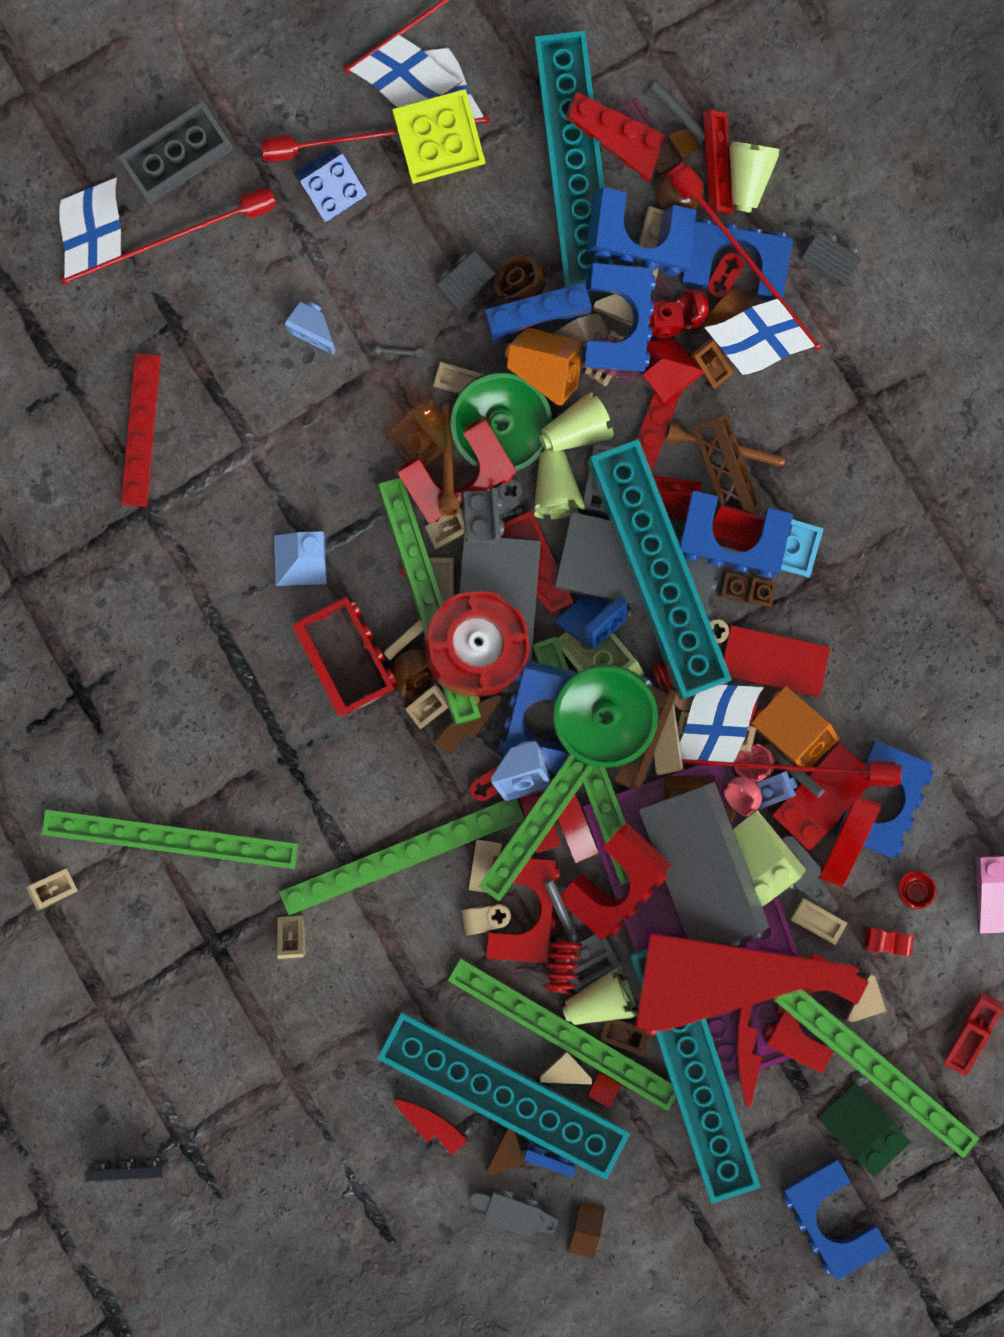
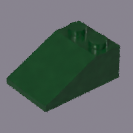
[818,1083,911,1178]

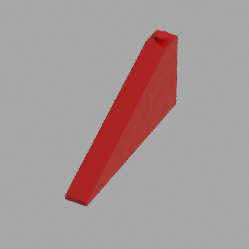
[636,933,859,1035]

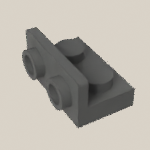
[462,487,504,544]

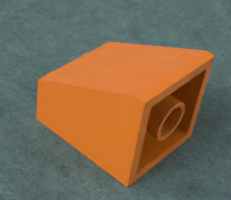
[505,327,582,405]
[752,686,840,774]

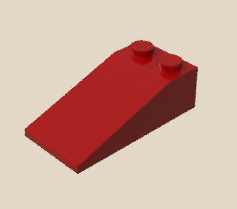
[770,742,869,851]

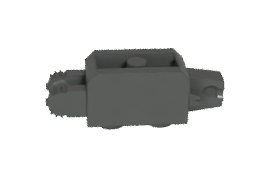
[777,834,828,903]
[470,1188,558,1237]

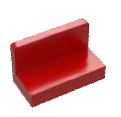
[653,476,702,519]
[712,505,764,552]

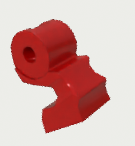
[863,927,915,956]

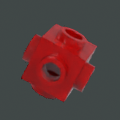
[649,300,684,338]

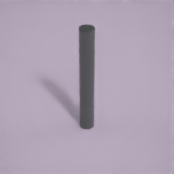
[650,82,705,143]
[765,742,824,798]
[543,878,580,943]

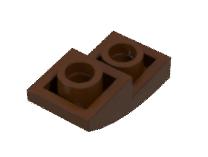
[718,572,777,608]

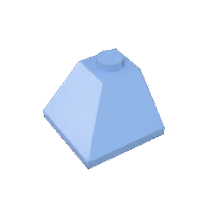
[285,301,335,355]
[274,531,327,586]
[491,741,552,802]

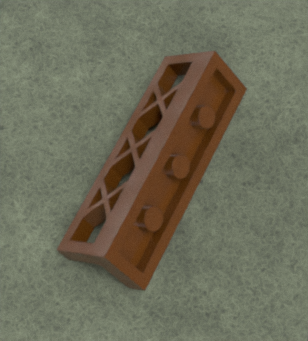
[692,412,761,513]
[614,687,677,791]

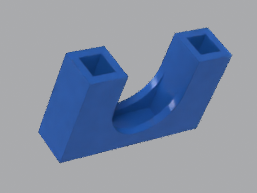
[586,187,696,276]
[681,219,793,301]
[580,263,656,372]
[485,282,591,344]
[679,491,793,579]
[498,660,578,775]
[834,741,934,859]
[782,1157,890,1280]

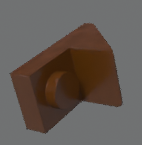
[654,128,701,176]
[600,1019,650,1056]

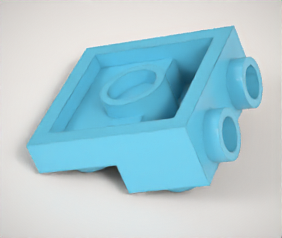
[781,519,823,578]

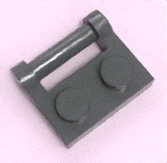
[570,934,623,993]

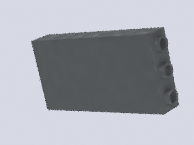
[553,512,720,618]
[460,535,541,698]
[639,782,769,946]

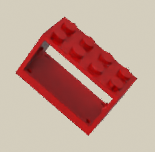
[292,597,397,718]

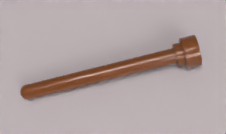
[439,403,459,516]
[665,422,785,466]

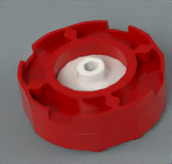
[424,591,530,697]

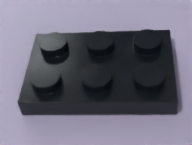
[85,1156,169,1182]

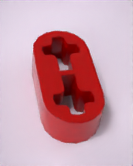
[707,253,743,299]
[470,766,499,801]

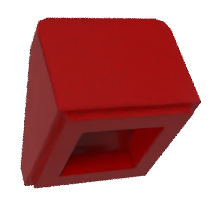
[587,1072,622,1108]

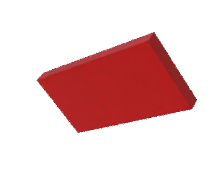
[723,625,830,697]

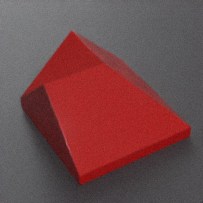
[635,339,704,404]

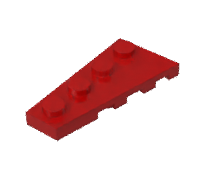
[566,93,665,183]
[500,510,574,613]

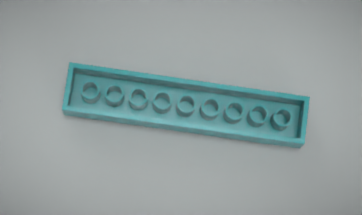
[534,31,614,288]
[587,440,732,701]
[629,948,761,1204]
[378,1011,630,1180]

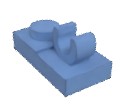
[756,772,798,811]

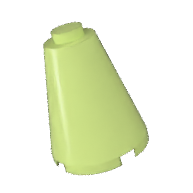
[729,141,780,212]
[539,392,614,452]
[534,449,585,519]
[563,968,637,1025]

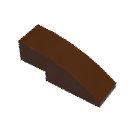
[434,695,502,755]

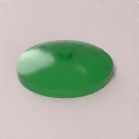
[450,371,552,471]
[554,664,658,767]

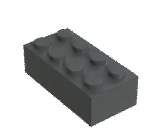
[118,101,233,205]

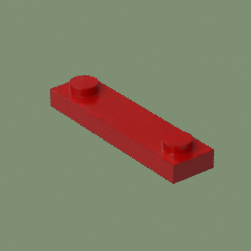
[703,110,734,215]

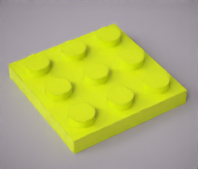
[392,89,486,184]

